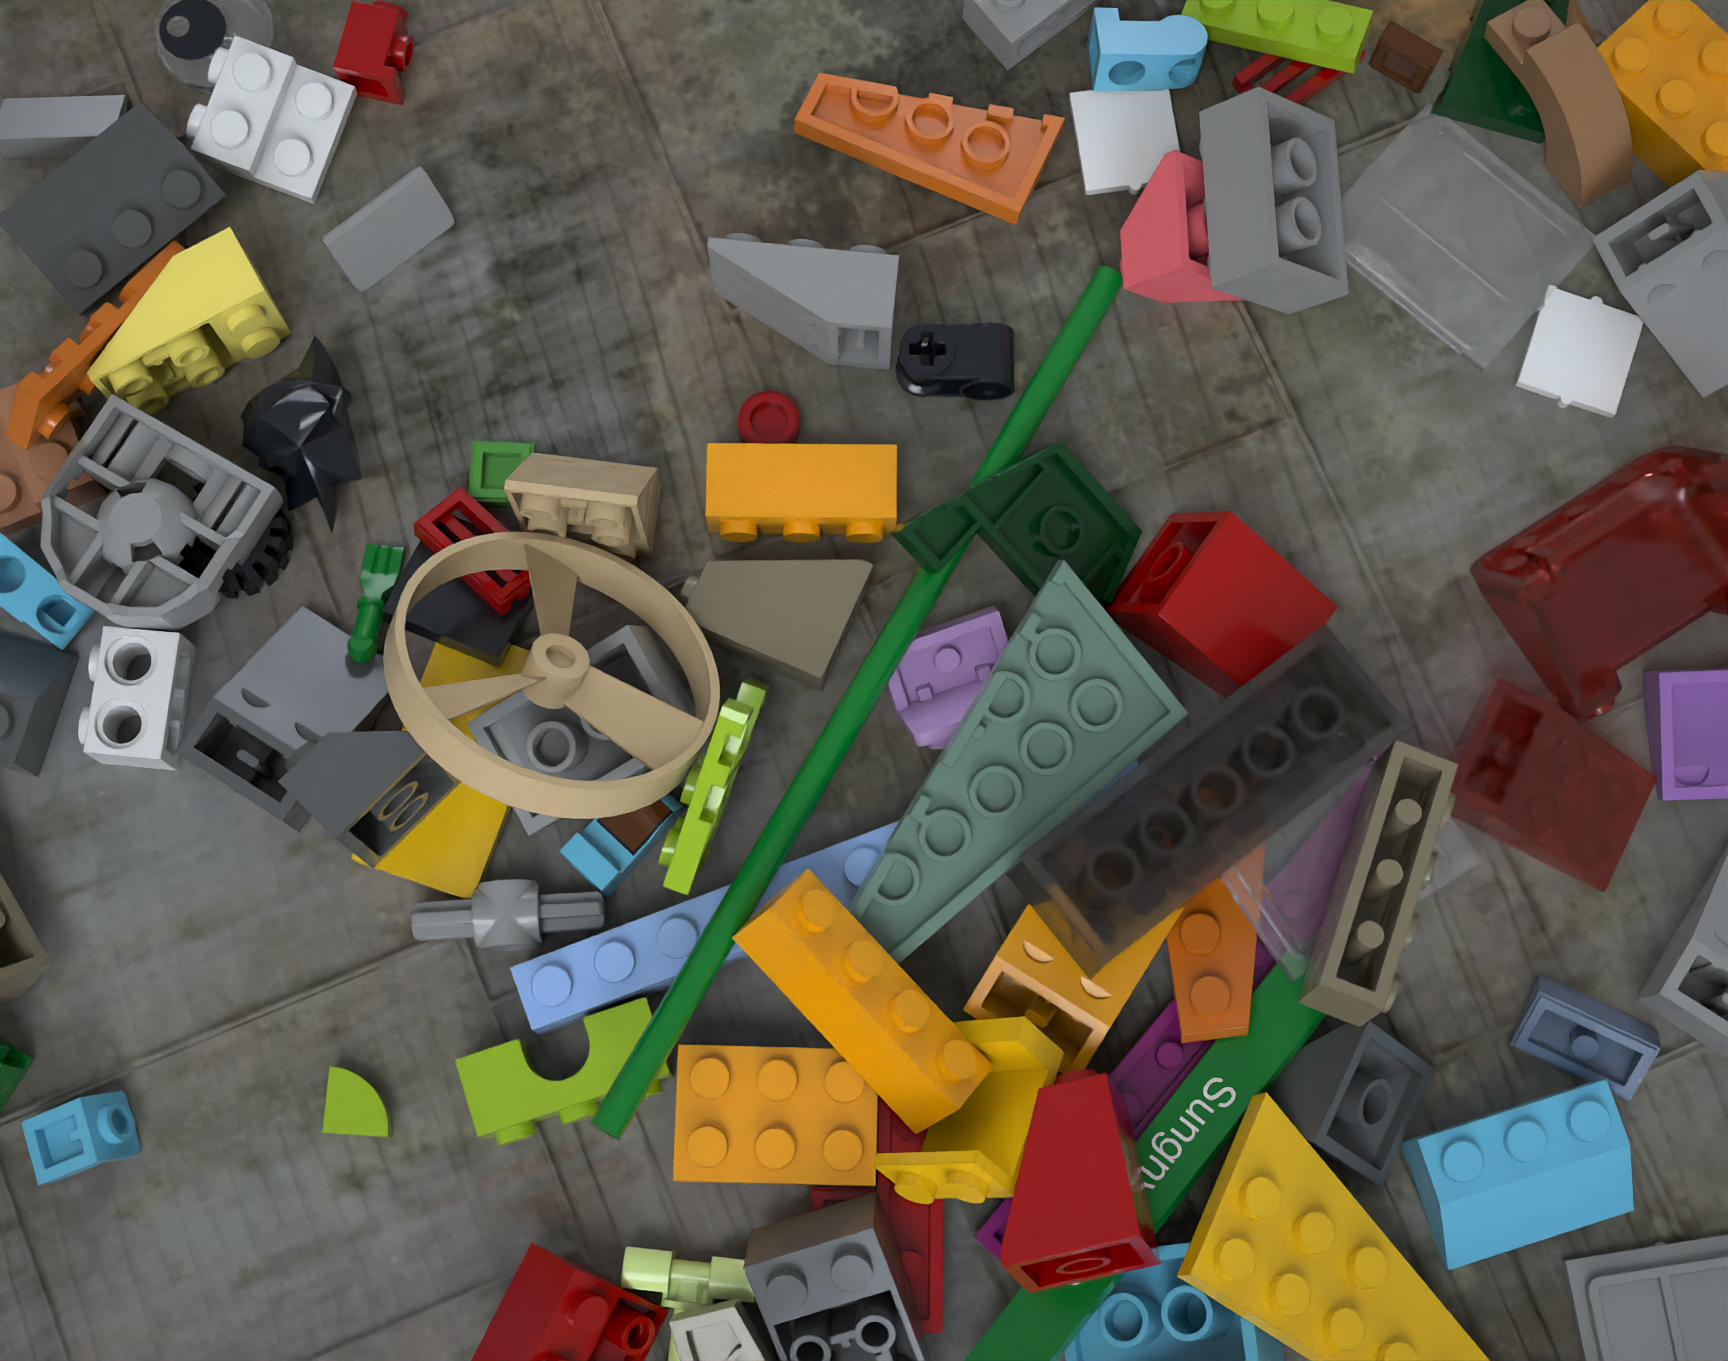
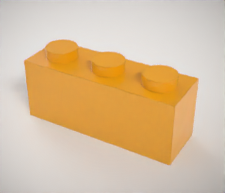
[705,443,897,543]

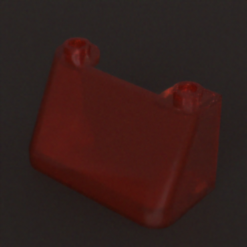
[1470,445,1728,719]

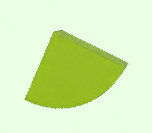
[322,1066,392,1138]

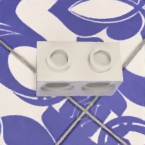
[78,626,196,771]

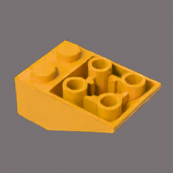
[963,831,1188,1074]

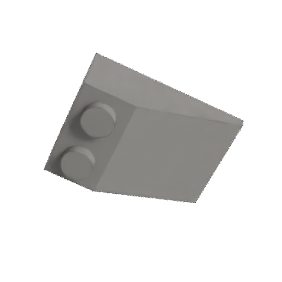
[467,625,712,836]

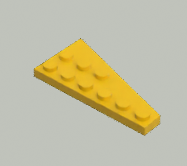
[1177,1092,1490,1361]

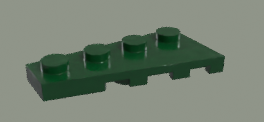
[1430,0,1569,144]

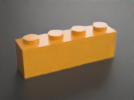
[732,868,993,1134]

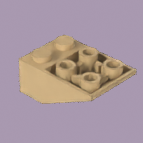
[504,452,662,563]

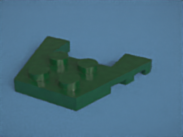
[890,441,1142,608]

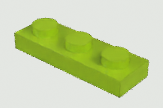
[1181,0,1373,74]

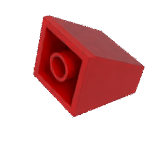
[1104,511,1338,709]
[1000,1069,1161,1293]

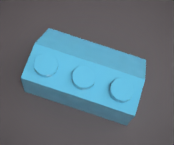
[1401,1079,1634,1270]

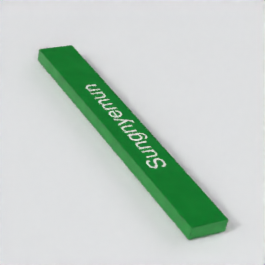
[964,949,1327,1361]

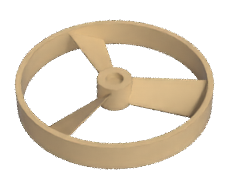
[383,532,720,819]

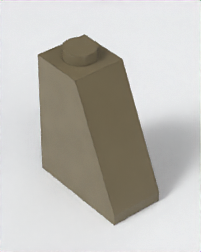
[678,559,873,692]

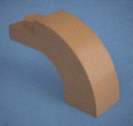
[1484,0,1633,208]

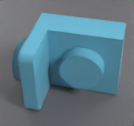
[21,1091,141,1186]

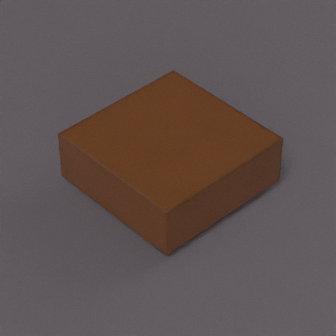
[1368,21,1443,94]

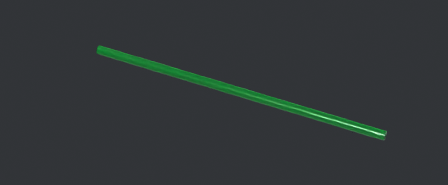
[590,266,1123,1140]

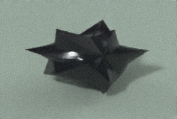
[241,336,362,533]

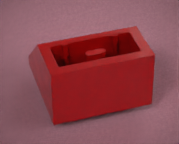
[471,1242,669,1361]

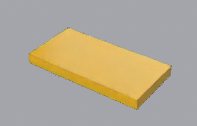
[351,643,530,899]

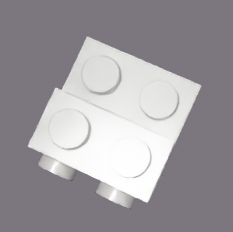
[186,35,357,204]

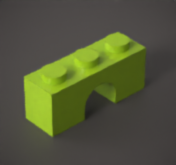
[455,997,674,1147]

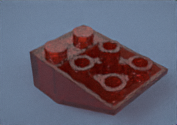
[1449,677,1657,892]

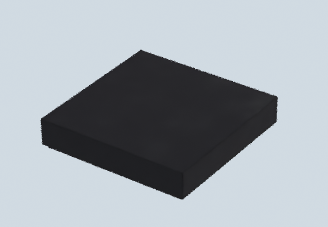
[382,516,534,668]

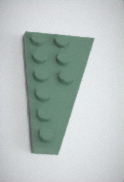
[847,560,1189,964]

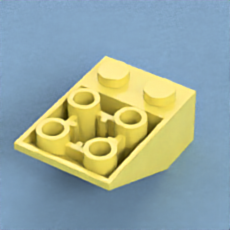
[87,227,292,415]

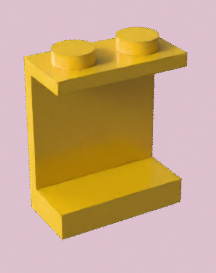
[872,1016,1064,1204]

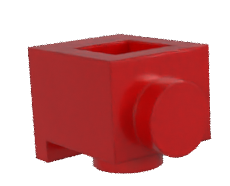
[333,0,414,106]

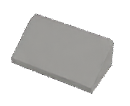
[0,95,128,159]
[322,166,455,293]

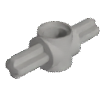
[411,879,606,952]

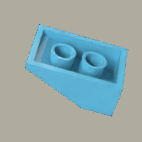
[1064,1242,1285,1361]

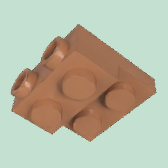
[0,373,108,536]

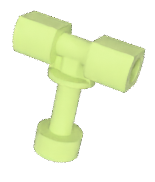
[621,1246,757,1361]

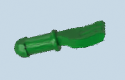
[347,543,405,663]

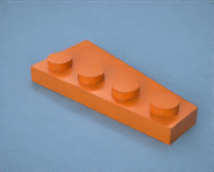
[793,73,1065,225]
[6,240,186,451]
[1144,774,1271,1043]

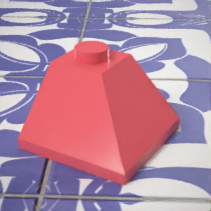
[1120,150,1244,303]

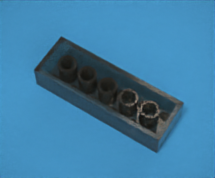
[1006,624,1411,980]

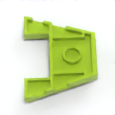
[658,676,771,895]

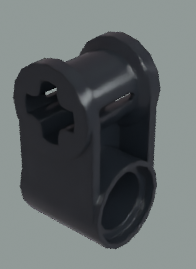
[895,322,1015,401]

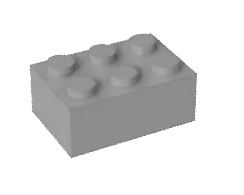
[1199,87,1349,315]

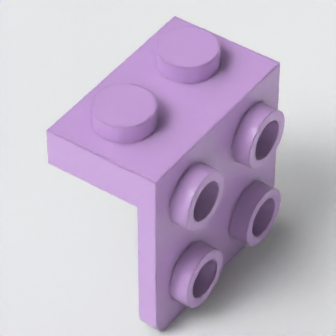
[887,605,1008,750]

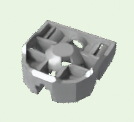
[40,394,283,631]

